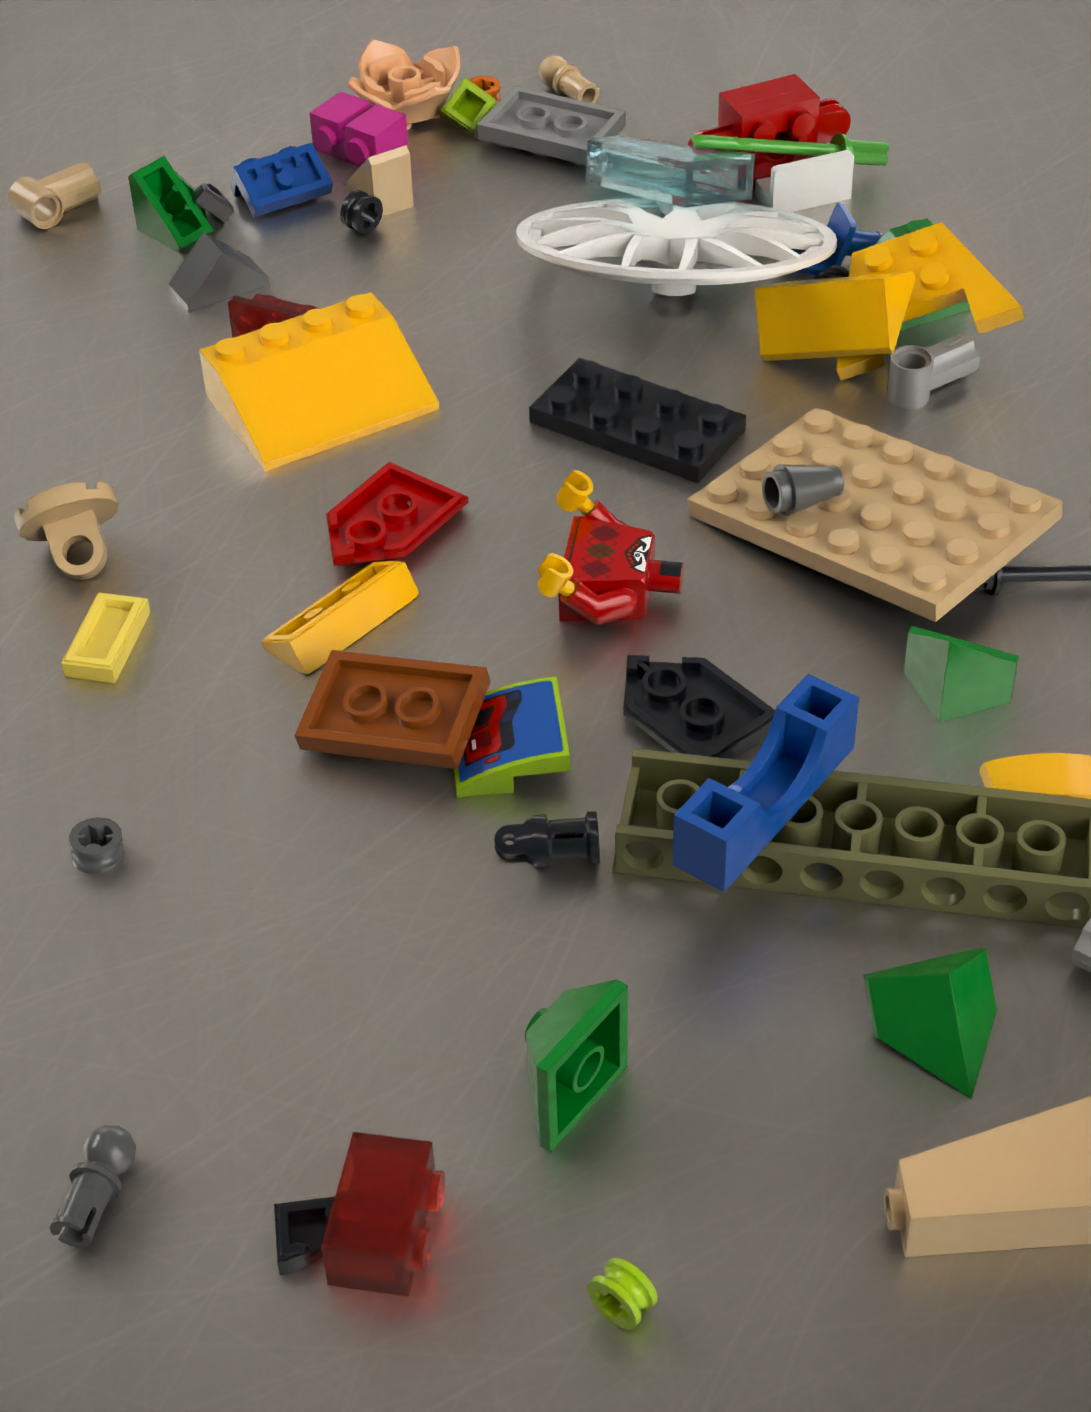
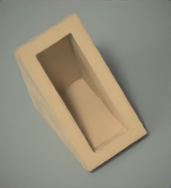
[345,145,414,217]

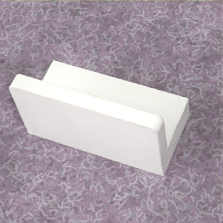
[755,150,854,212]

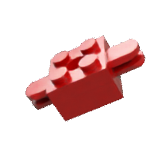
[687,74,851,193]

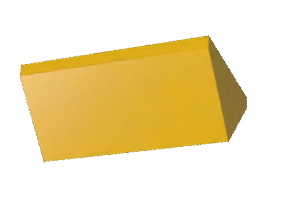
[754,272,916,361]

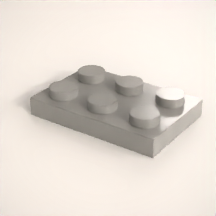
[477,86,626,166]

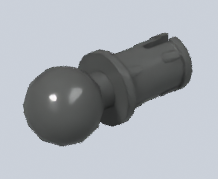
[49,1125,136,1248]

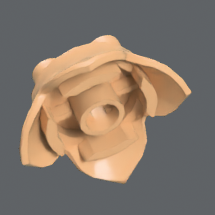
[347,39,460,129]

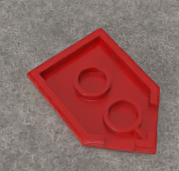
[326,462,469,566]

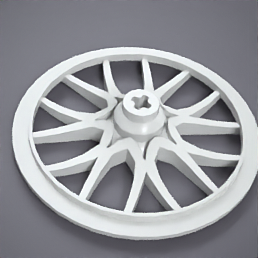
[516,198,837,296]

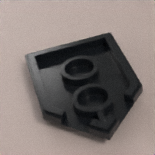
[623,655,775,759]

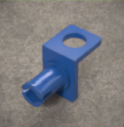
[791,203,884,275]

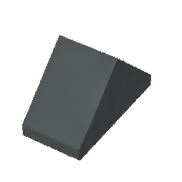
[168,232,270,313]

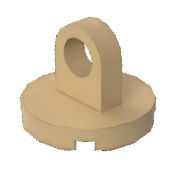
[14,481,119,581]

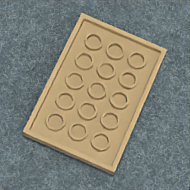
[687,407,1063,622]

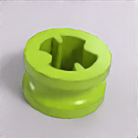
[587,1257,658,1330]

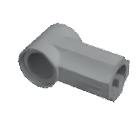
[886,333,980,410]

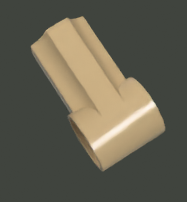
[8,161,102,230]

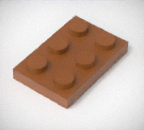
[294,650,491,769]

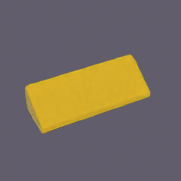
[261,561,419,674]

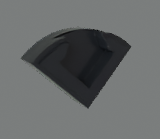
[191,183,235,222]
[274,1196,344,1275]

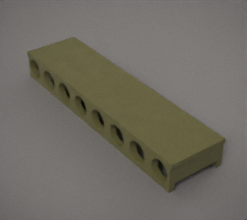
[612,748,1091,929]

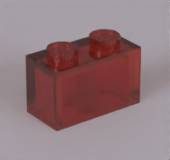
[321,1132,445,1297]

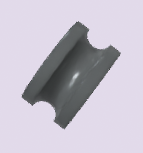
[69,817,124,874]

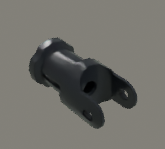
[494,811,600,868]

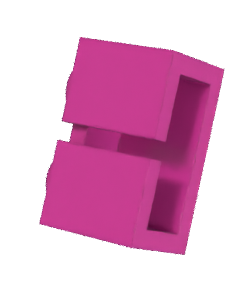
[309,92,409,167]

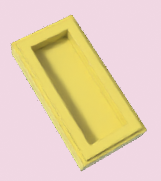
[61,592,151,684]

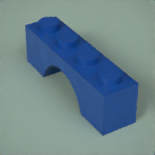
[673,674,859,892]

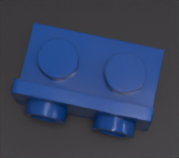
[231,143,333,217]

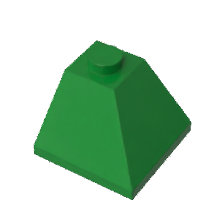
[525,980,628,1152]

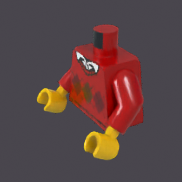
[538,470,684,625]

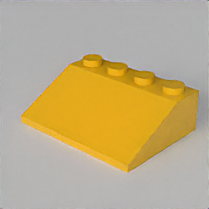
[199,292,439,472]

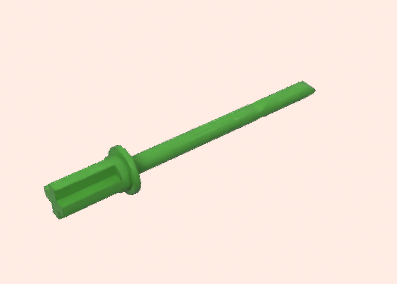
[691,133,889,166]

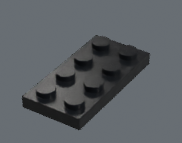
[529,358,746,483]

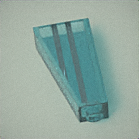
[586,135,755,208]

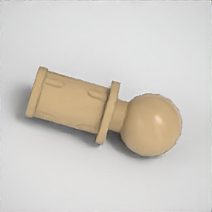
[538,55,599,104]

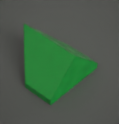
[128,156,213,252]
[904,626,1019,723]
[863,947,997,1099]

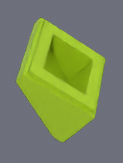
[441,77,498,136]

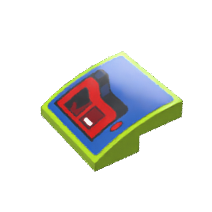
[454,676,570,798]

